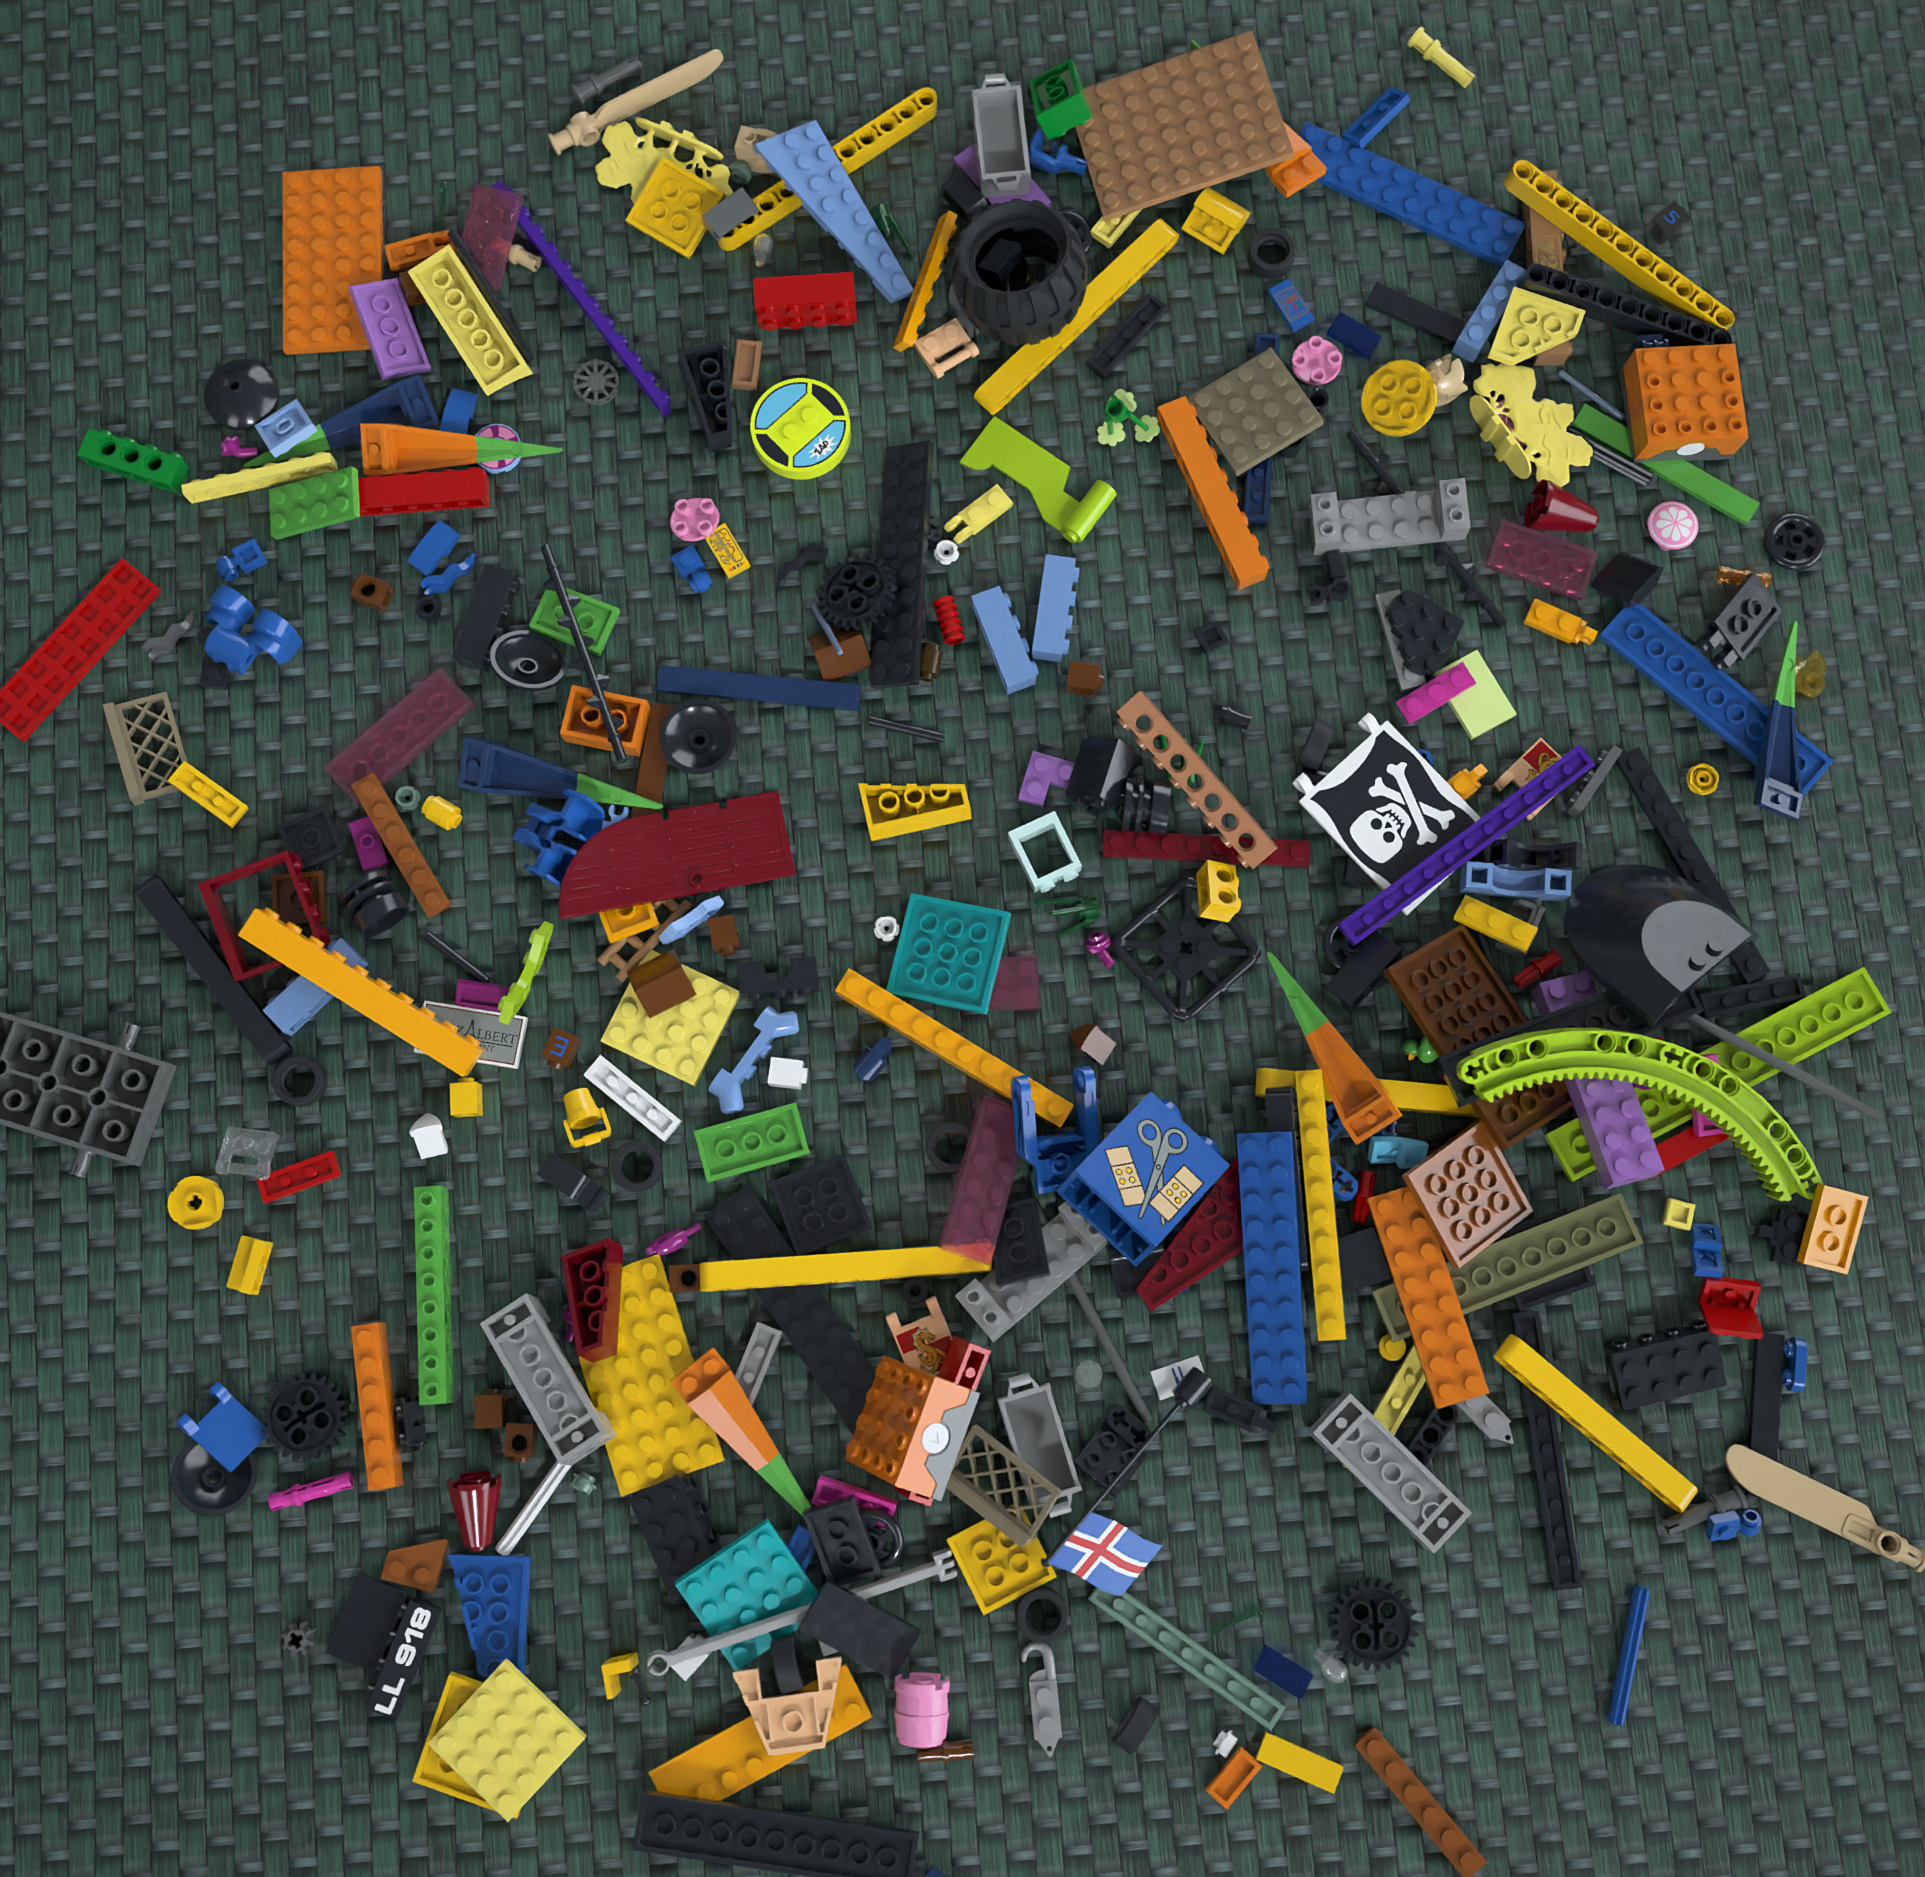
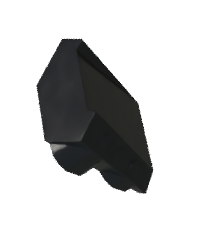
[1590,552,1664,609]

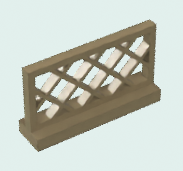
[103,692,188,806]
[946,1424,1062,1548]

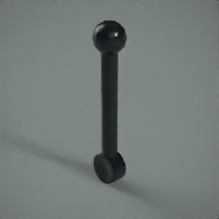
[630,1668,651,1706]

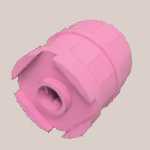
[894,1672,950,1748]

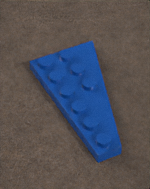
[448,1553,531,1683]

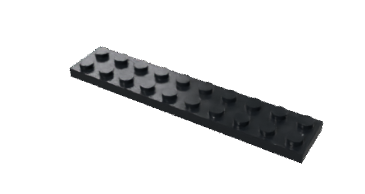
[870,440,934,689]
[1436,987,1703,1108]
[704,1185,876,1435]
[632,1790,919,1877]

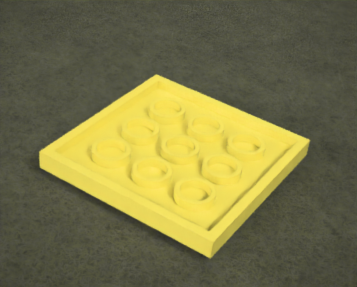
[601,950,740,1086]
[428,1658,587,1822]

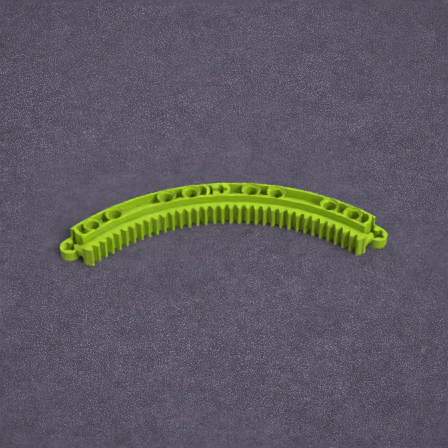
[1456,1028,1824,1201]

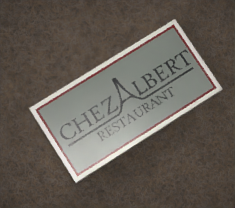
[414,1001,528,1069]

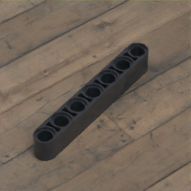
[1265,1086,1312,1271]

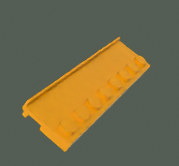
[648,1663,873,1801]

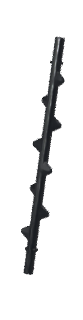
[1346,429,1508,629]
[540,544,628,764]

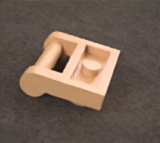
[914,318,980,379]

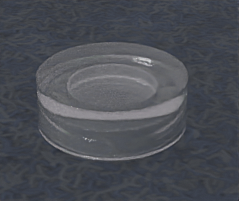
[1075,1360,1103,1388]

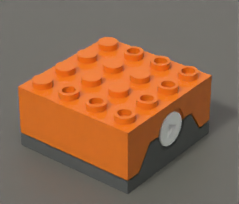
[1620,344,1749,464]
[845,1355,980,1501]

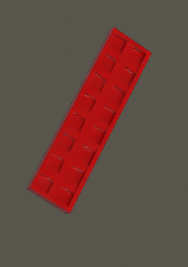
[0,558,162,742]

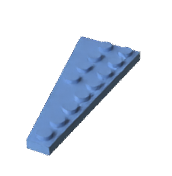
[753,120,914,303]

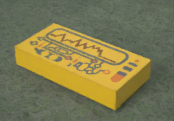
[704,523,750,579]

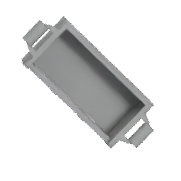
[972,73,1031,198]
[997,1372,1082,1518]

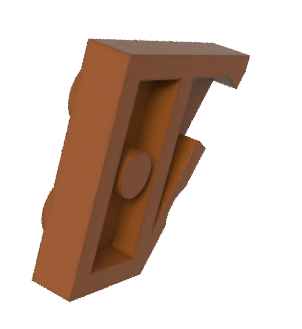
[380,1538,450,1593]

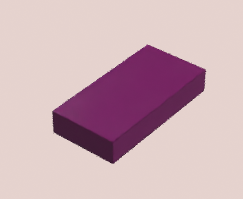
[455,979,511,1013]

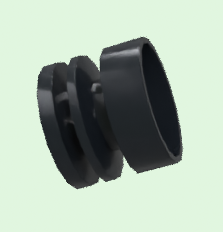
[1119,777,1171,835]
[339,870,410,938]

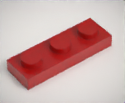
[256,1151,342,1204]

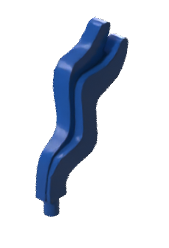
[421,553,475,596]

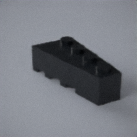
[678,339,732,453]

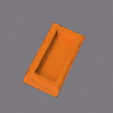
[1205,1745,1262,1810]

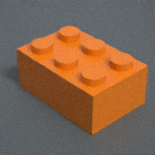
[560,685,651,757]

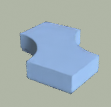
[658,896,724,944]

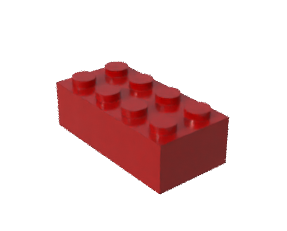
[753,272,857,331]

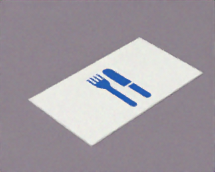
[1150,1355,1205,1400]

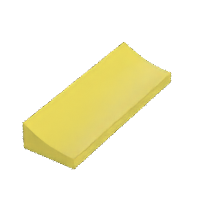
[408,245,533,396]

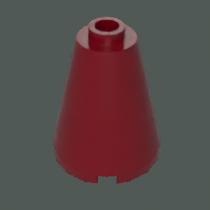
[1524,479,1600,533]
[446,1471,502,1551]

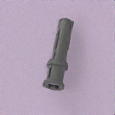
[570,54,642,106]
[1662,1485,1748,1536]

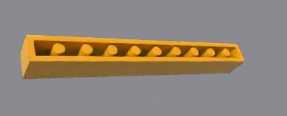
[238,907,485,1077]
[835,968,1074,1130]

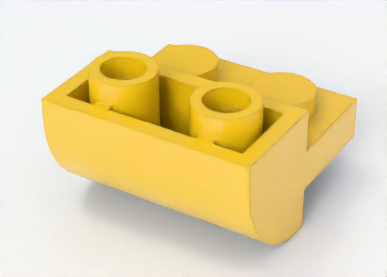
[1181,187,1251,255]

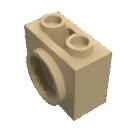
[735,125,780,178]

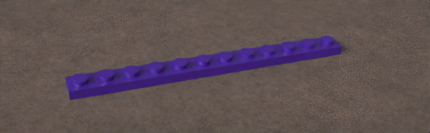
[492,181,671,418]
[1337,744,1596,946]

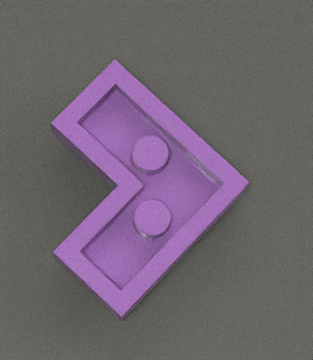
[1018,751,1075,808]

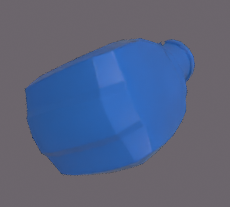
[1028,129,1088,176]

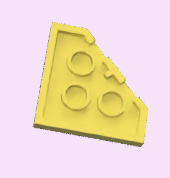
[1488,286,1585,366]

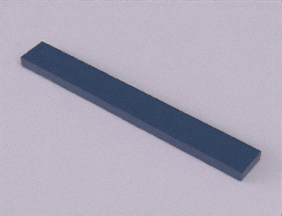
[1243,333,1280,524]
[657,665,862,712]

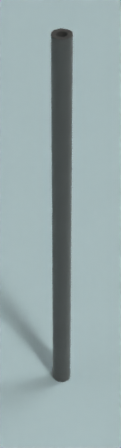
[1684,1014,1882,1122]
[1037,1203,1153,1423]

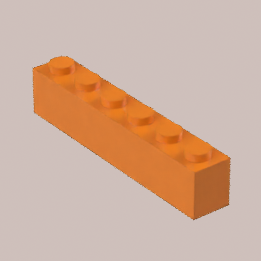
[351,1322,404,1491]

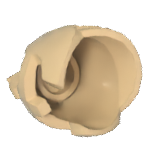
[1425,354,1468,407]

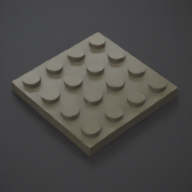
[1187,348,1324,476]

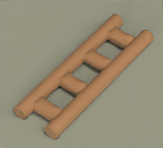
[597,899,692,983]

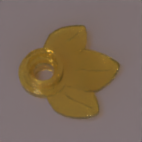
[1795,651,1827,697]

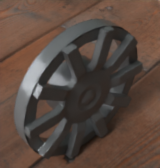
[573,359,620,405]

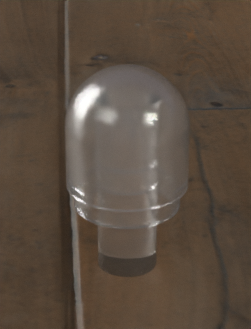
[752,233,774,267]
[1312,1648,1348,1683]

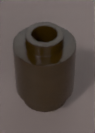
[919,642,943,682]

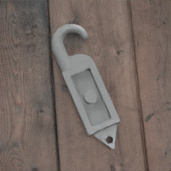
[1456,1395,1514,1444]
[1021,1641,1062,1757]

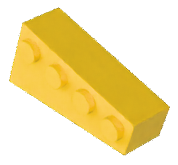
[858,783,972,841]

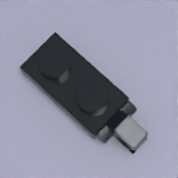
[1201,1385,1278,1434]

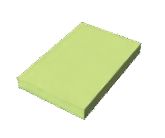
[1432,650,1516,740]

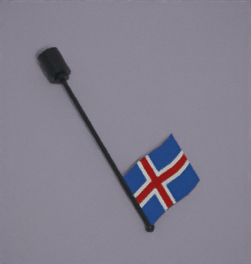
[1041,1366,1214,1596]

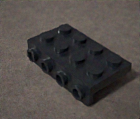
[1604,1321,1727,1411]
[628,1471,722,1600]

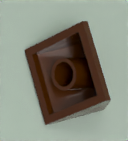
[807,627,872,682]
[627,948,697,1019]

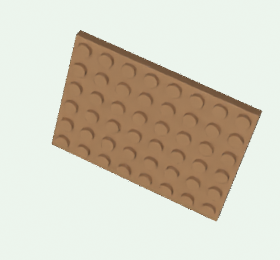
[1075,30,1294,222]

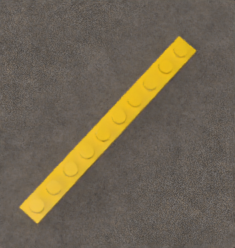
[1295,1069,1346,1341]

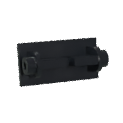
[394,1395,427,1453]

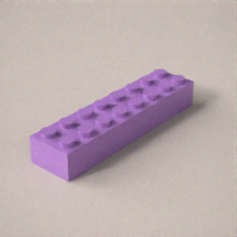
[1532,971,1664,1190]

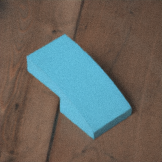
[1367,1136,1429,1169]

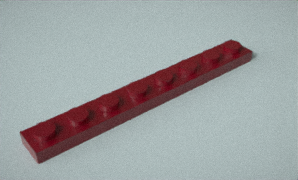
[1103,830,1310,868]

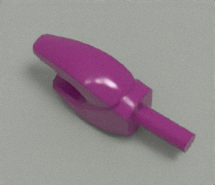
[645,1223,702,1255]

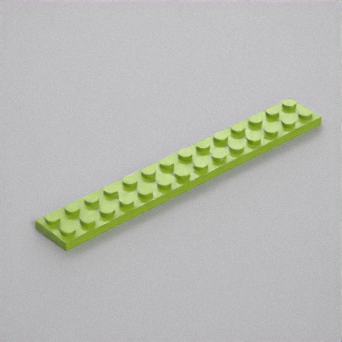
[1544,967,1892,1182]

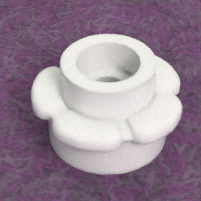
[934,540,959,565]
[874,916,900,941]
[1213,1730,1238,1758]

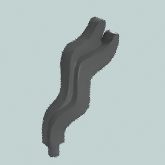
[948,284,980,339]
[143,610,196,660]

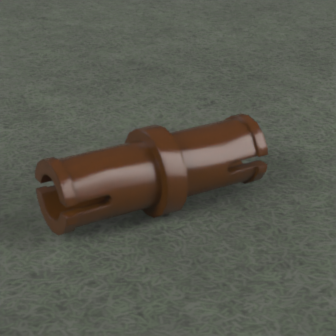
[917,1740,974,1764]

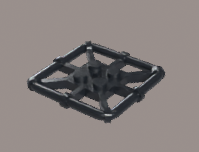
[1111,875,1261,1023]

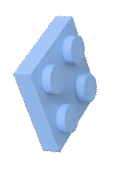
[255,399,318,458]

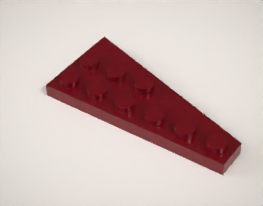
[1135,1158,1244,1312]

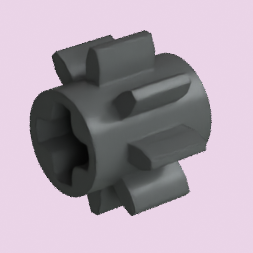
[281,1621,318,1657]

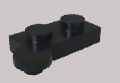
[197,627,231,690]

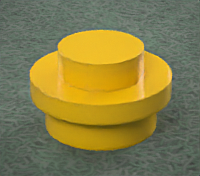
[1378,1334,1406,1361]

